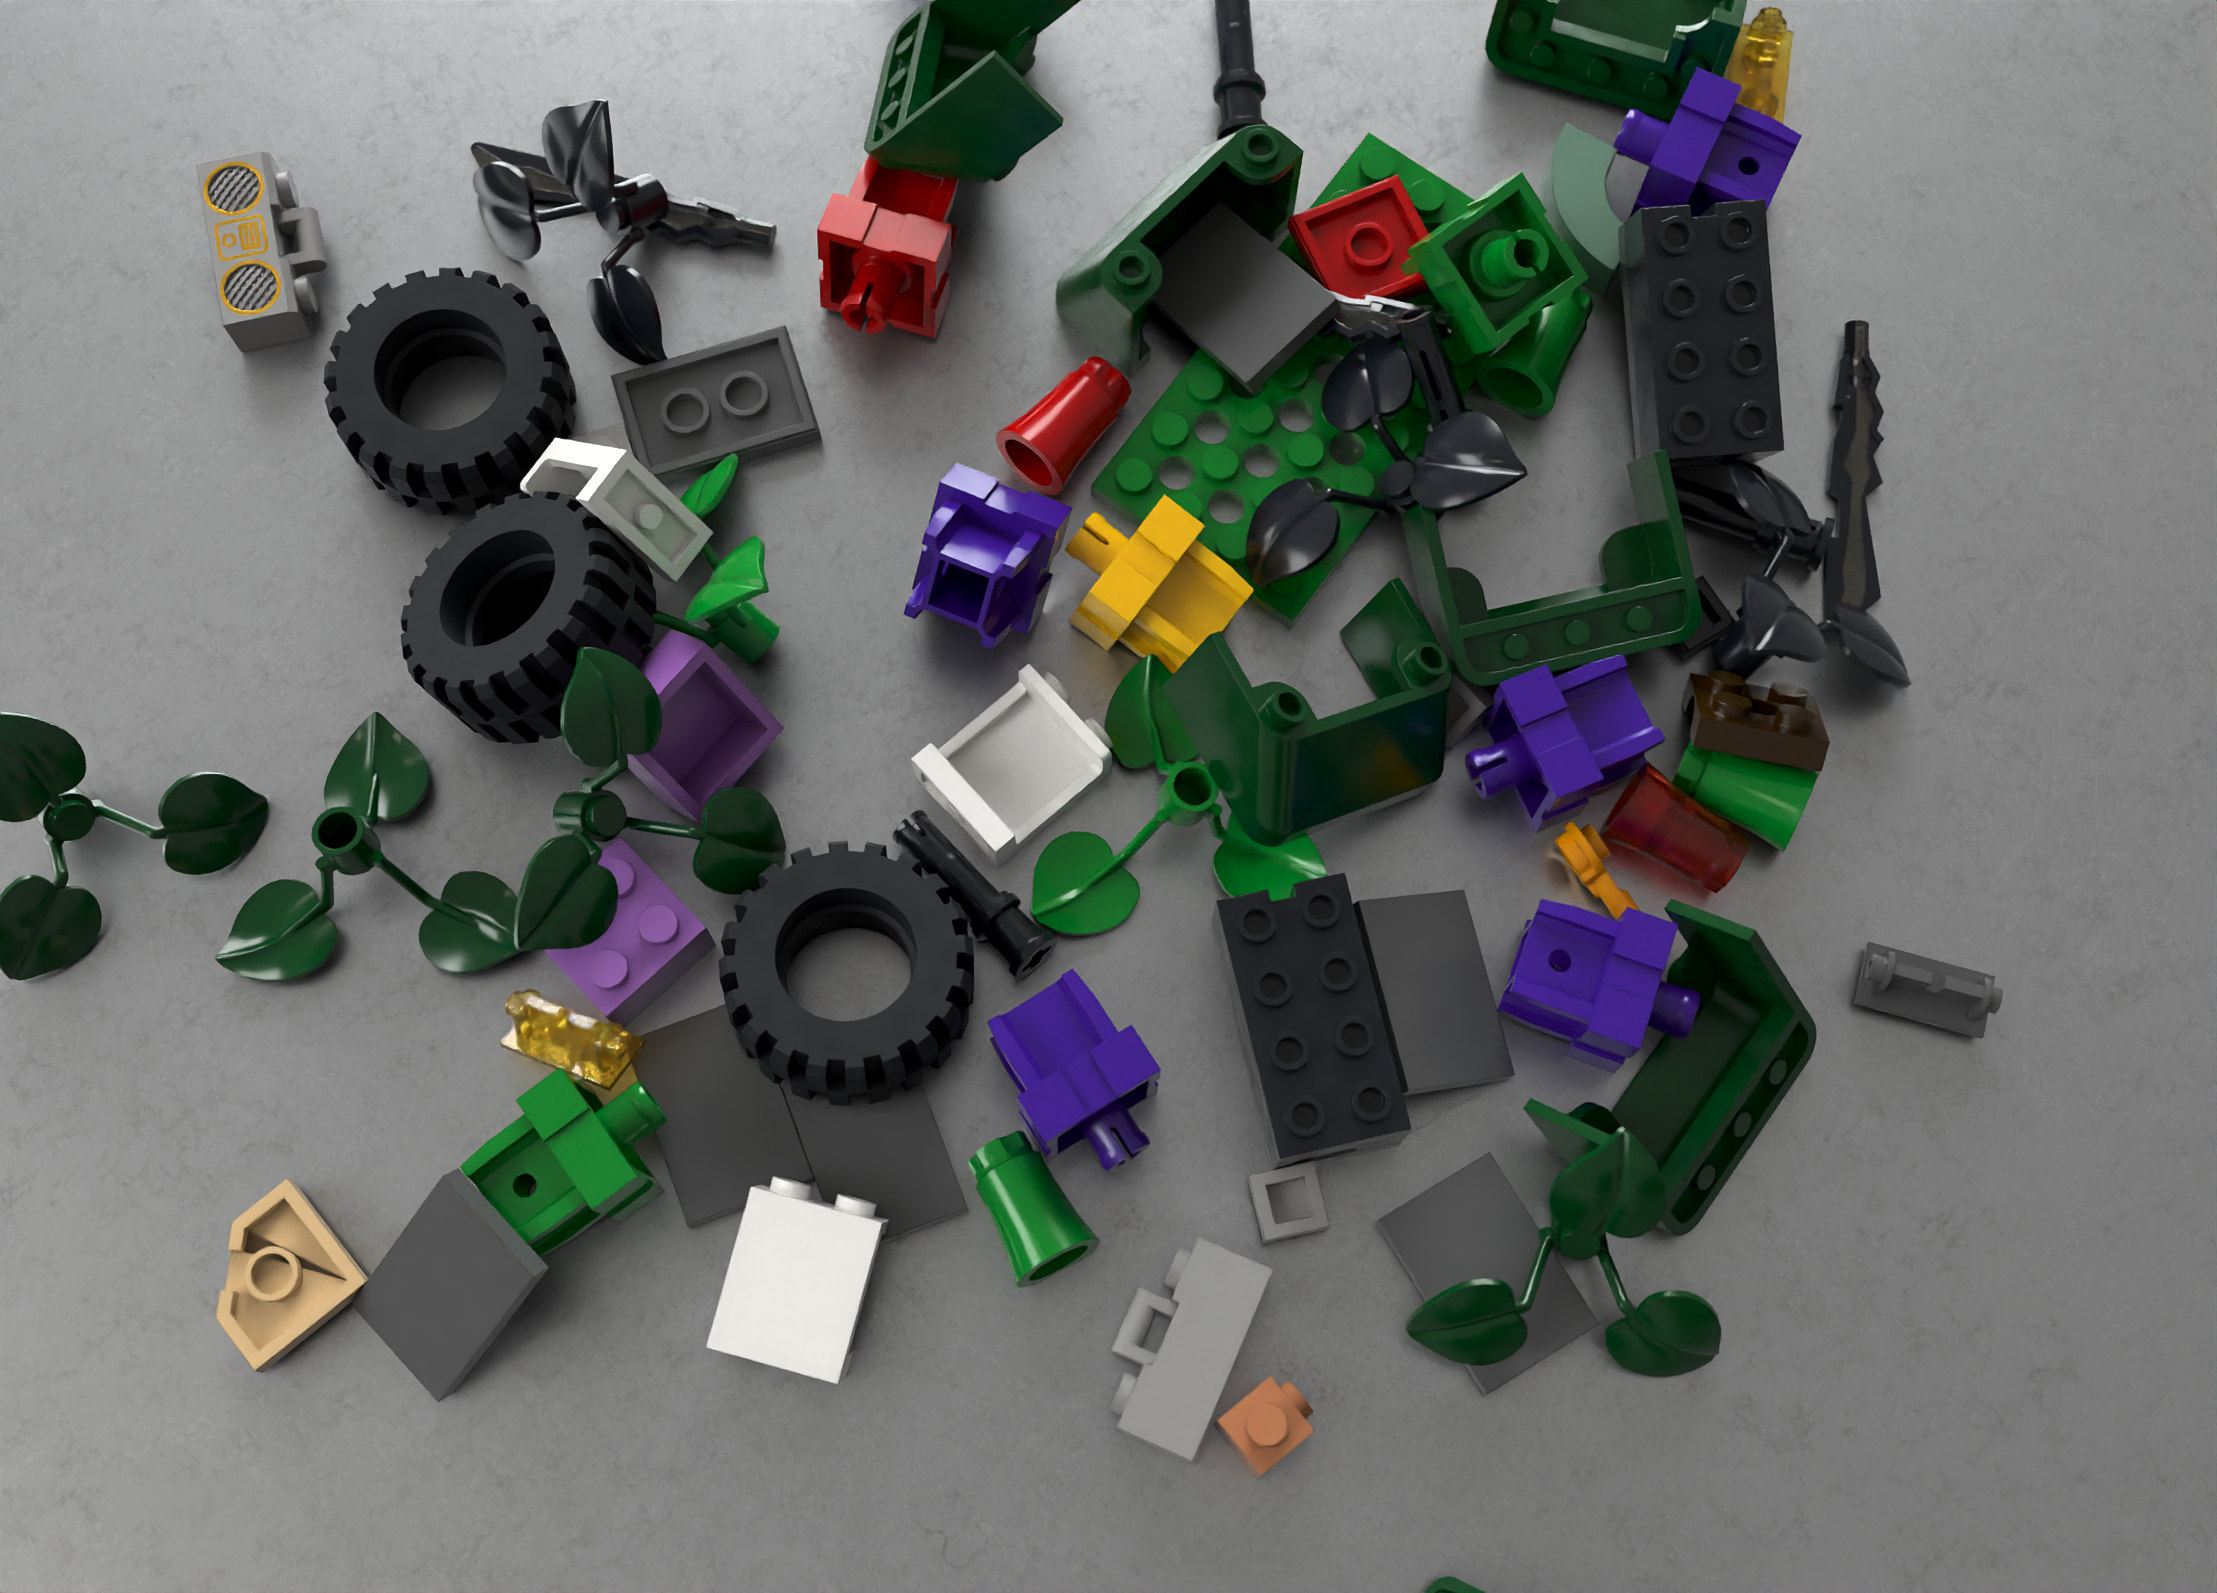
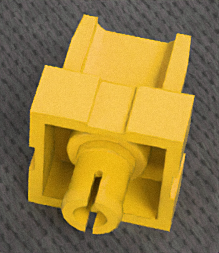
[1065,494,1254,674]

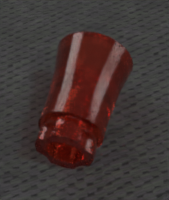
[1599,761,1751,894]

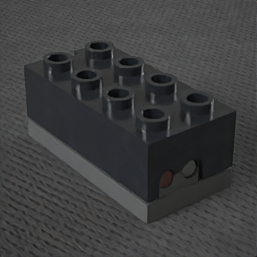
[1618,199,1784,468]
[1211,872,1412,1170]

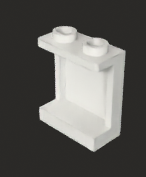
[520,438,713,582]
[911,664,1113,868]
[706,1176,889,1384]

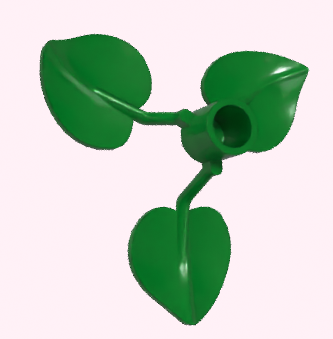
[650,453,780,664]
[1030,654,1328,936]

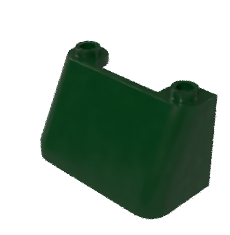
[1485,0,1747,120]
[1055,124,1304,379]

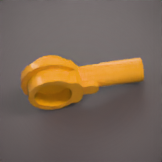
[1553,820,1640,921]

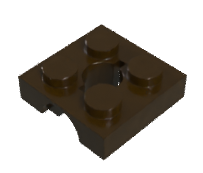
[1682,670,1830,772]

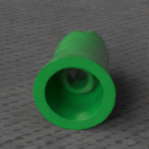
[1476,287,1594,416]
[1669,740,1820,853]
[967,1131,1100,1288]

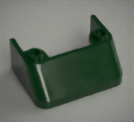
[864,0,1081,183]
[1401,449,1702,687]
[1161,577,1453,847]
[1523,899,1817,1236]

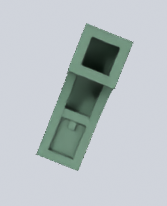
[1540,122,1623,298]

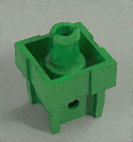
[1399,172,1589,355]
[460,1067,668,1258]

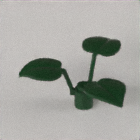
[514,647,786,951]
[0,711,268,981]
[215,712,521,982]
[1405,1126,1721,1377]

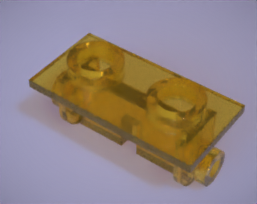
[1728,7,1794,124]
[500,989,647,1091]

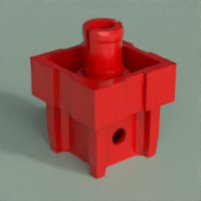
[817,155,959,338]

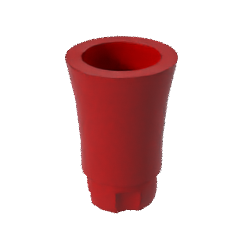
[996,356,1132,495]

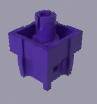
[1613,67,1802,219]
[903,463,1073,649]
[1465,654,1665,834]
[1497,899,1700,1074]
[987,968,1161,1172]

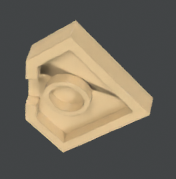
[216,1179,368,1373]

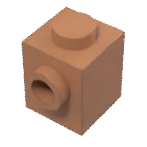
[1214,1376,1315,1479]

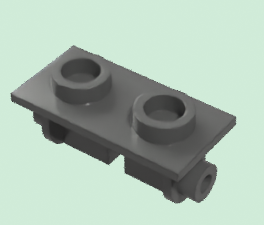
[1854,942,2003,1038]

